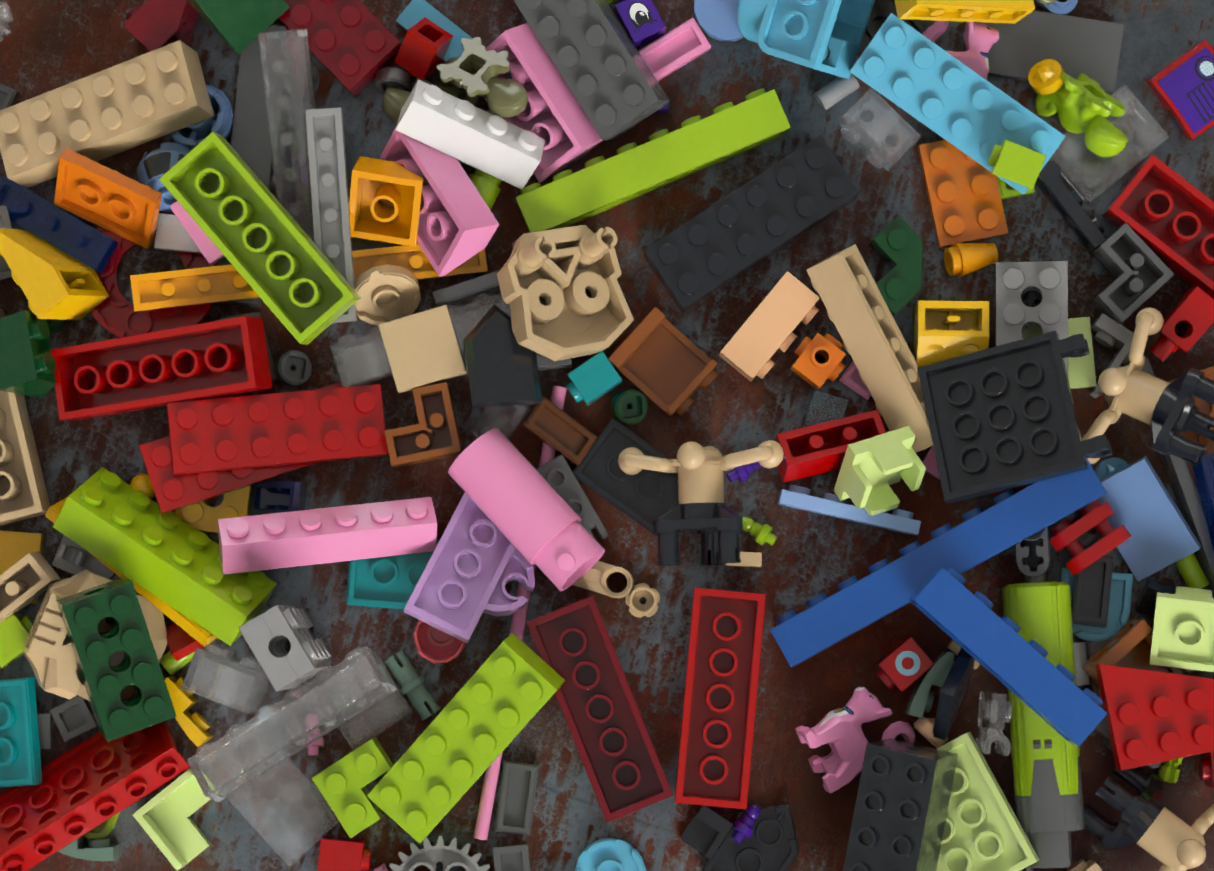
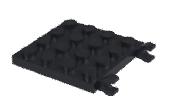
[918,330,1112,504]

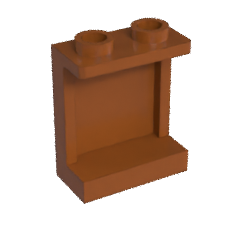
[608,307,718,418]
[1081,619,1184,688]

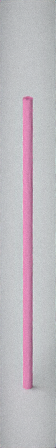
[473,386,567,840]

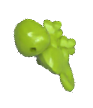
[1035,73,1128,157]

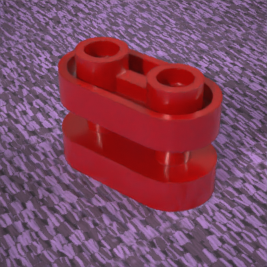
[1049,500,1132,576]

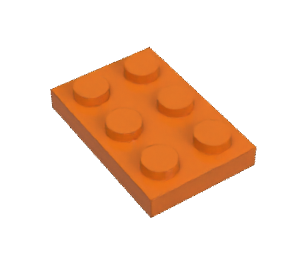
[917,140,1008,249]
[54,148,162,249]

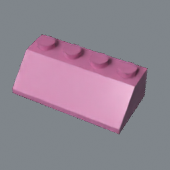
[485,23,603,183]
[379,125,499,276]

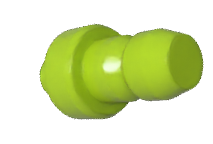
[742,516,778,546]

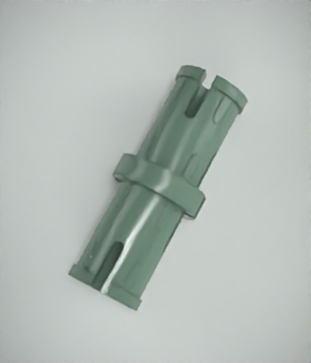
[384,650,441,721]

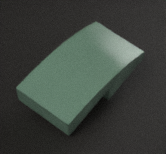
[905,651,955,718]
[57,836,121,861]

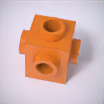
[790,333,846,391]

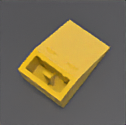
[0,228,109,320]
[913,300,989,367]

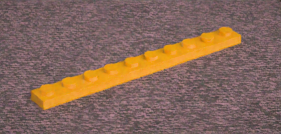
[130,244,488,312]

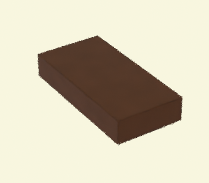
[520,396,598,466]

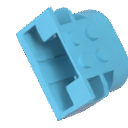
[737,0,875,79]

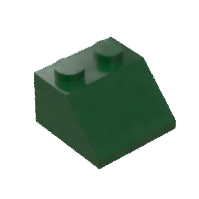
[0,310,56,398]

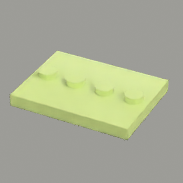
[936,732,1040,871]

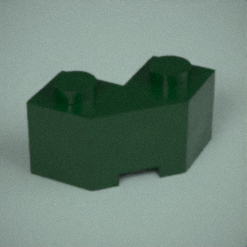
[869,216,923,316]

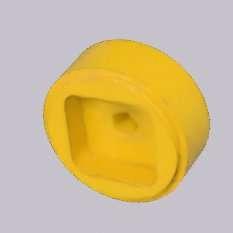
[1028,59,1065,95]

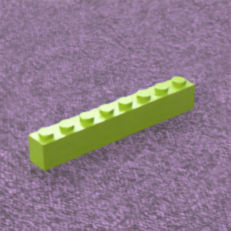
[516,88,791,233]

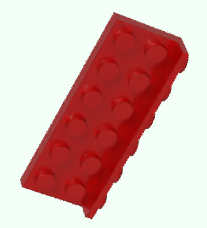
[0,720,190,871]

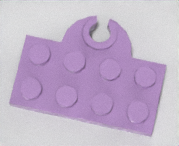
[404,492,535,644]

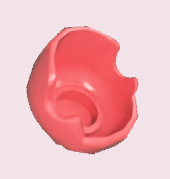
[414,620,466,664]

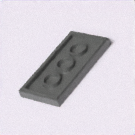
[984,10,1124,94]

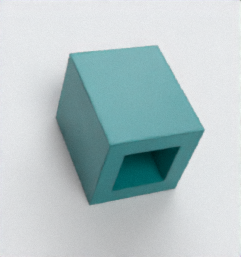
[566,351,622,406]

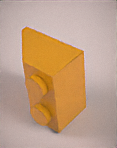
[349,156,424,247]

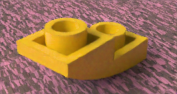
[165,676,213,747]

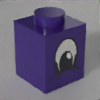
[615,0,666,48]

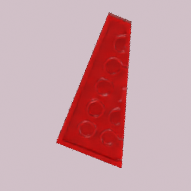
[1095,664,1214,771]

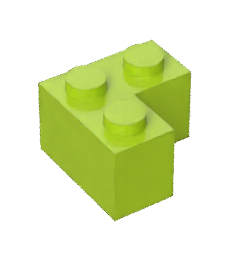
[312,737,394,839]

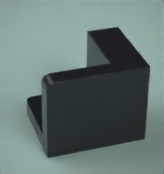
[681,805,733,860]

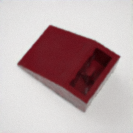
[123,0,199,52]

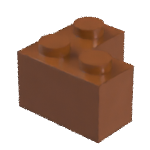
[384,382,463,468]

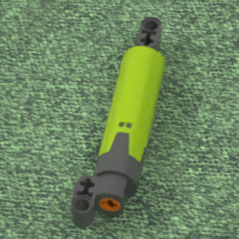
[1002,526,1084,871]

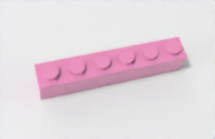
[218,497,438,575]

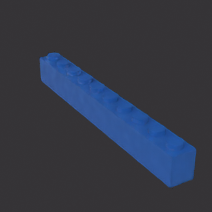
[770,459,1107,667]

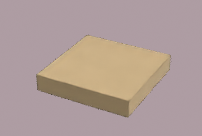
[378,305,467,393]

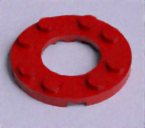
[82,211,218,338]

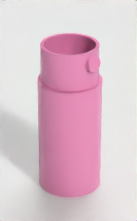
[448,428,605,591]

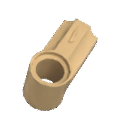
[573,561,634,599]

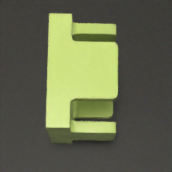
[833,426,926,516]
[1149,586,1214,672]

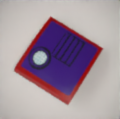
[1148,40,1214,140]

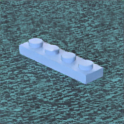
[777,485,921,536]

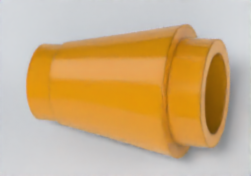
[943,243,998,277]

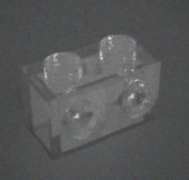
[839,88,921,172]

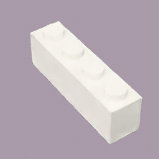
[396,79,545,190]

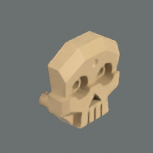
[497,225,634,361]
[22,569,168,701]

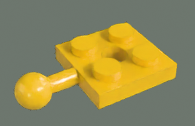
[130,473,252,533]

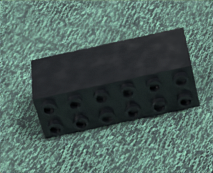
[843,738,958,871]

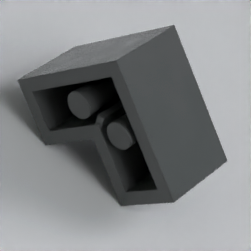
[1091,223,1174,324]

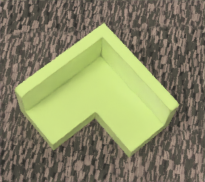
[133,767,217,871]

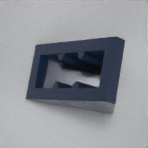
[249,481,307,515]

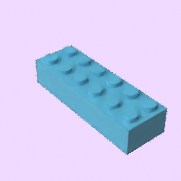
[849,13,1066,195]

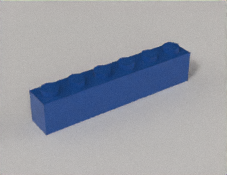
[909,567,1107,746]

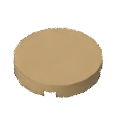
[354,264,421,325]

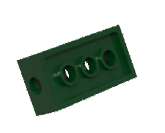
[56,576,177,742]

